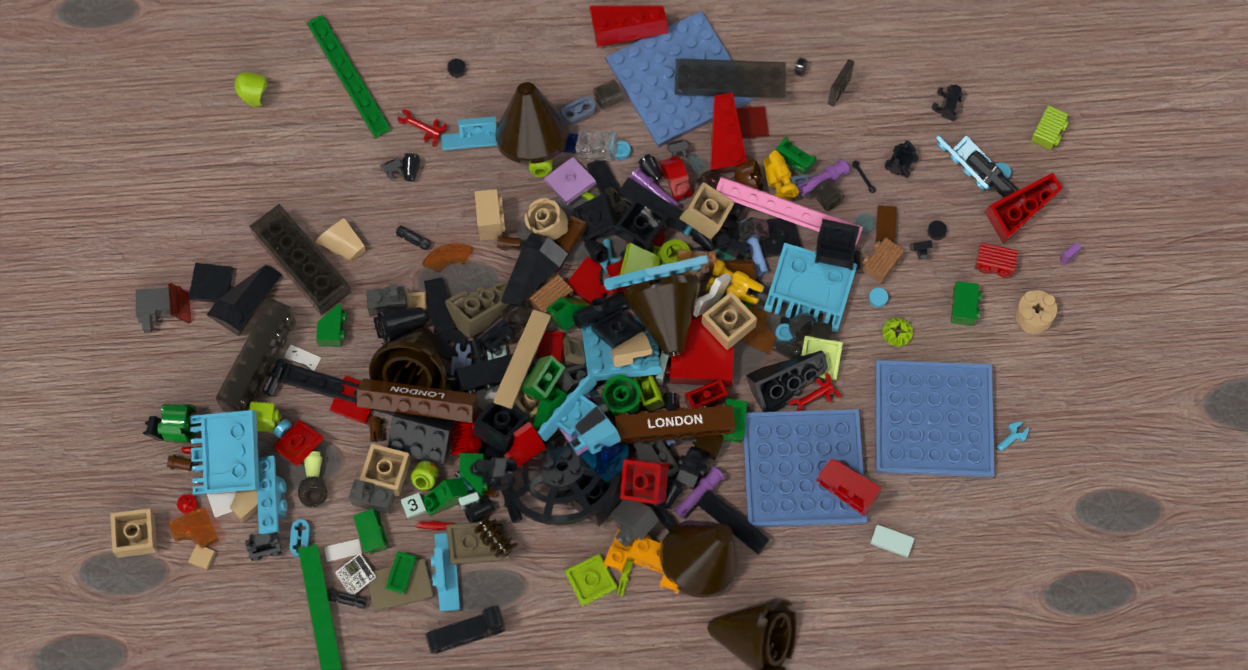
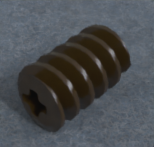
[474,516,517,559]

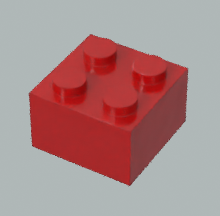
[620,458,669,504]

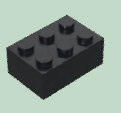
[387,412,455,465]

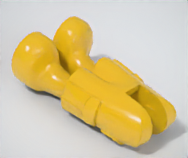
[763,150,799,201]
[705,259,764,304]

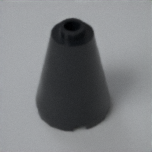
[373,307,429,345]

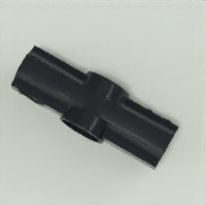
[965,150,1017,198]
[572,291,628,329]

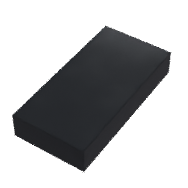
[587,158,619,195]

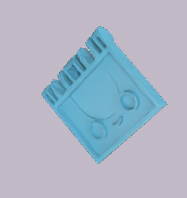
[764,243,857,333]
[604,255,708,290]
[581,318,662,381]
[190,410,260,495]

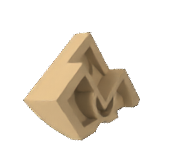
[315,218,366,262]
[610,332,652,367]
[230,490,258,523]

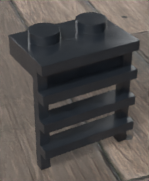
[815,219,860,270]

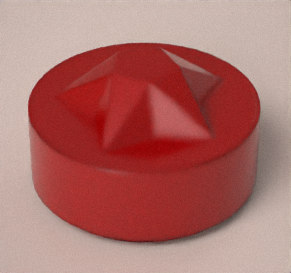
[177,494,198,515]

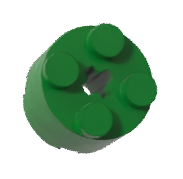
[601,375,641,419]
[158,403,197,443]

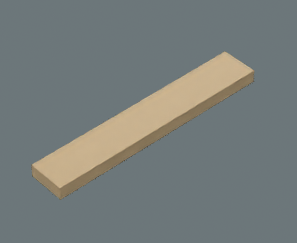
[494,310,551,409]

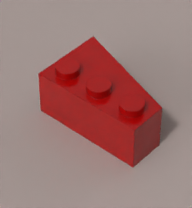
[816,458,882,516]

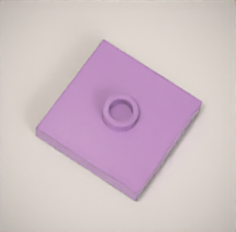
[544,157,596,205]

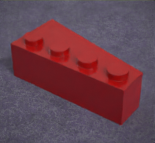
[589,5,669,47]
[709,92,747,175]
[985,172,1062,244]

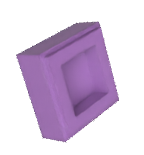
[1060,243,1082,266]

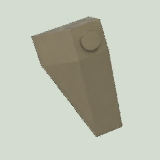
[445,280,512,338]

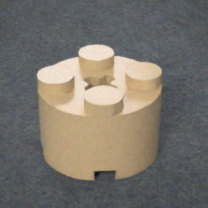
[525,198,568,241]
[1015,290,1057,334]

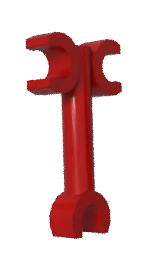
[397,109,447,147]
[788,373,840,411]

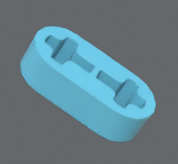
[290,519,310,558]

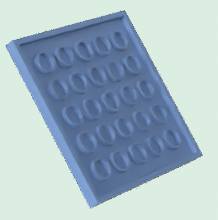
[606,11,755,147]
[875,360,994,477]
[743,409,867,527]

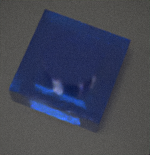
[562,133,581,154]

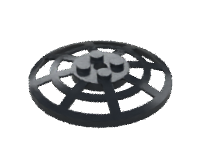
[508,428,623,526]

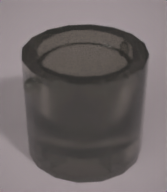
[593,79,623,110]
[812,178,845,211]

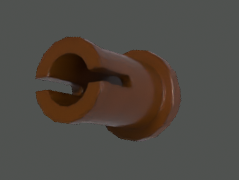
[497,235,520,250]
[367,416,383,442]
[167,454,193,471]

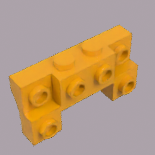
[604,530,680,594]

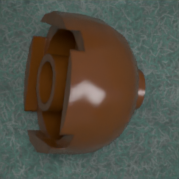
[732,160,763,191]

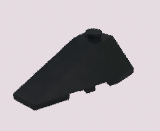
[501,233,569,307]
[207,264,282,336]
[746,350,828,412]

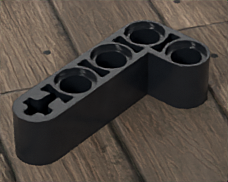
[425,605,506,654]

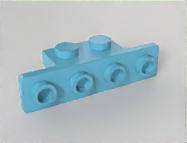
[441,116,497,150]
[936,135,993,191]
[538,374,597,442]
[257,455,288,535]
[431,533,460,612]

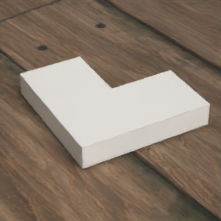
[693,273,732,317]

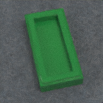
[385,551,417,595]

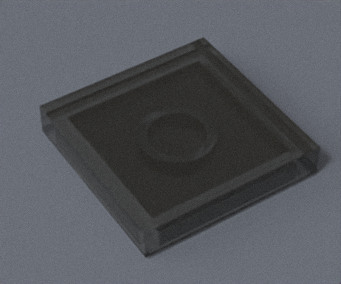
[828,59,855,107]

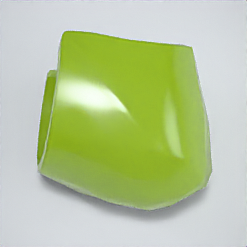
[234,72,268,107]

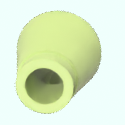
[303,451,323,481]

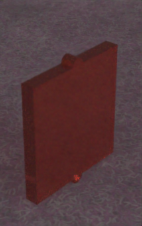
[736,106,769,140]
[168,283,191,324]

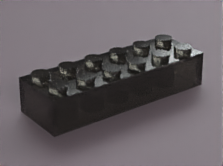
[249,204,351,315]
[216,298,296,412]

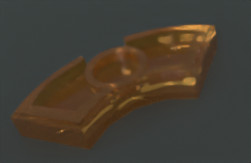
[422,243,473,273]

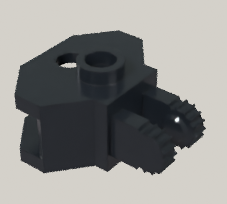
[676,446,709,490]
[469,458,518,491]

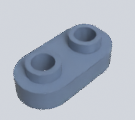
[561,96,596,124]

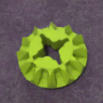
[660,239,691,264]
[882,317,913,347]

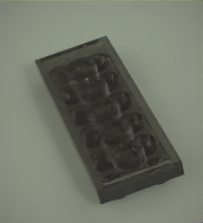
[674,58,786,99]

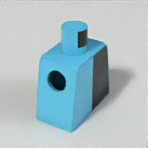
[570,406,621,454]

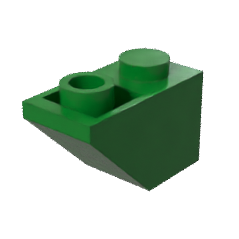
[546,297,591,331]
[316,304,347,347]
[533,387,567,430]
[459,453,488,497]
[422,478,469,516]

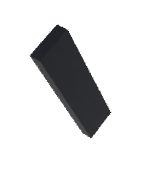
[618,178,686,233]
[698,490,770,555]

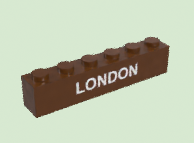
[357,378,478,423]
[614,404,735,444]

